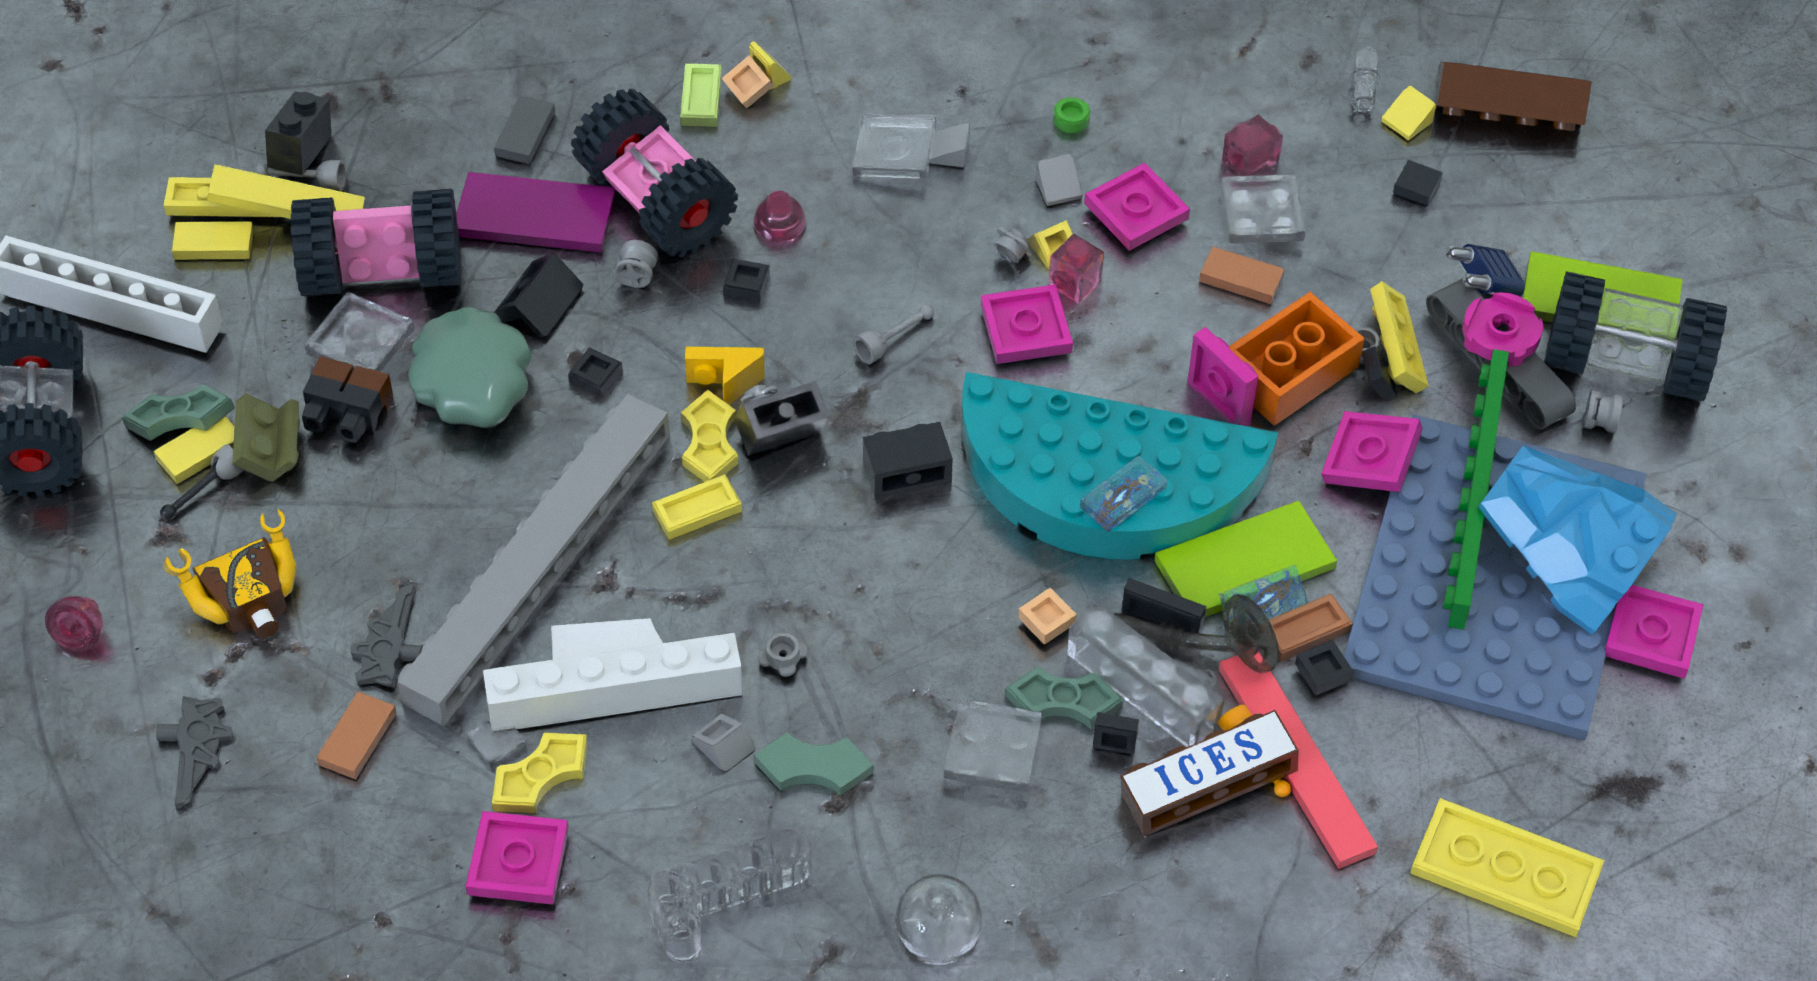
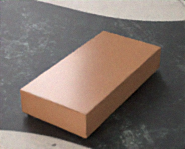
[1199,246,1284,304]
[1259,593,1353,662]
[316,692,397,780]

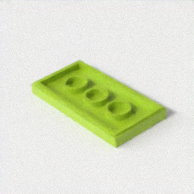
[1522,251,1682,341]
[1154,500,1337,617]

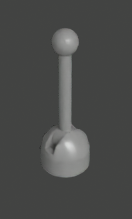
[255,160,346,190]
[853,304,934,364]

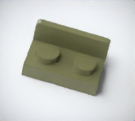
[232,393,300,482]

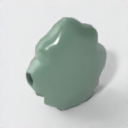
[408,306,532,428]

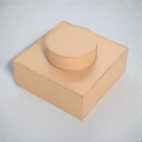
[722,55,775,109]
[1018,588,1077,645]

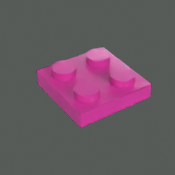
[1084,163,1190,251]
[980,284,1073,364]
[1187,327,1258,427]
[1321,411,1423,492]
[1605,585,1704,679]
[465,811,569,904]

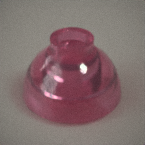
[753,191,806,242]
[45,596,103,652]

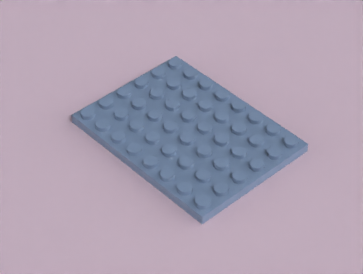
[1344,414,1647,740]

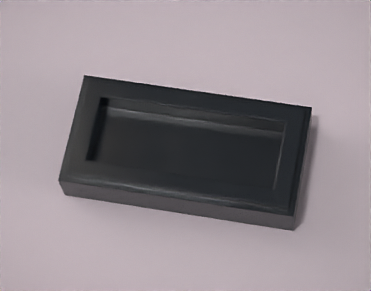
[1121,578,1206,640]

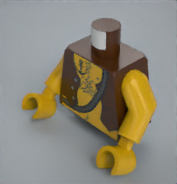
[164,509,296,638]

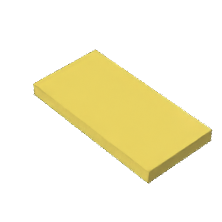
[1410,798,1605,937]

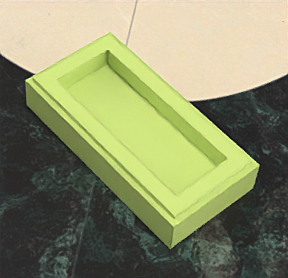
[680,63,722,127]

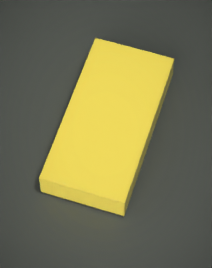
[172,222,254,260]
[153,416,235,484]
[652,474,742,540]

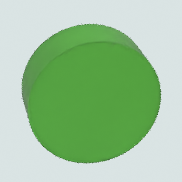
[1053,97,1090,133]

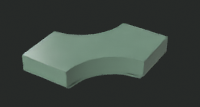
[121,385,235,441]
[1005,666,1123,729]
[754,732,874,796]

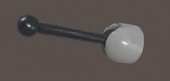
[160,444,244,520]

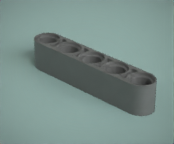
[1426,279,1576,430]

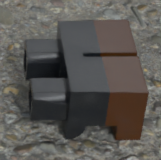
[302,356,394,443]

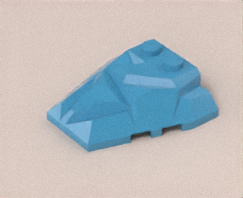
[1478,445,1677,635]

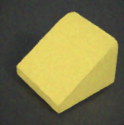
[749,41,792,90]
[1381,86,1436,141]
[1028,220,1083,270]

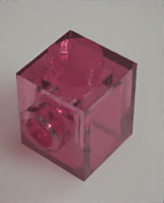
[1222,114,1283,181]
[1048,233,1104,304]

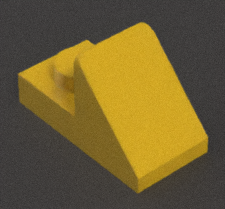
[685,346,765,405]

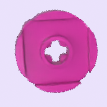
[1462,292,1543,367]

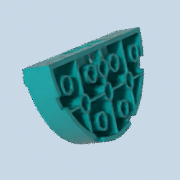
[961,372,1278,560]

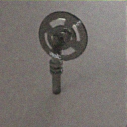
[1110,594,1279,673]

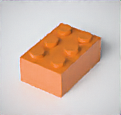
[1229,292,1365,426]

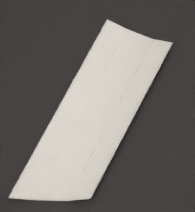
[551,618,663,659]

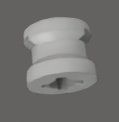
[614,240,658,288]
[1583,389,1623,434]

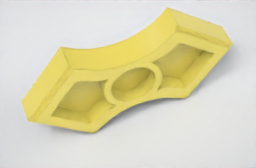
[681,390,738,482]
[492,732,588,813]

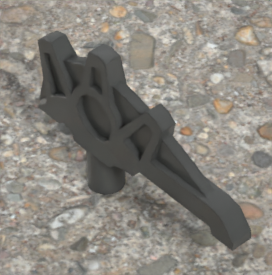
[350,583,423,688]
[156,696,233,809]

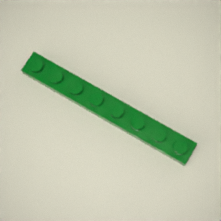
[1443,349,1509,630]

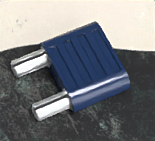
[1446,244,1525,297]

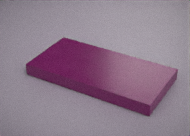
[457,172,616,253]

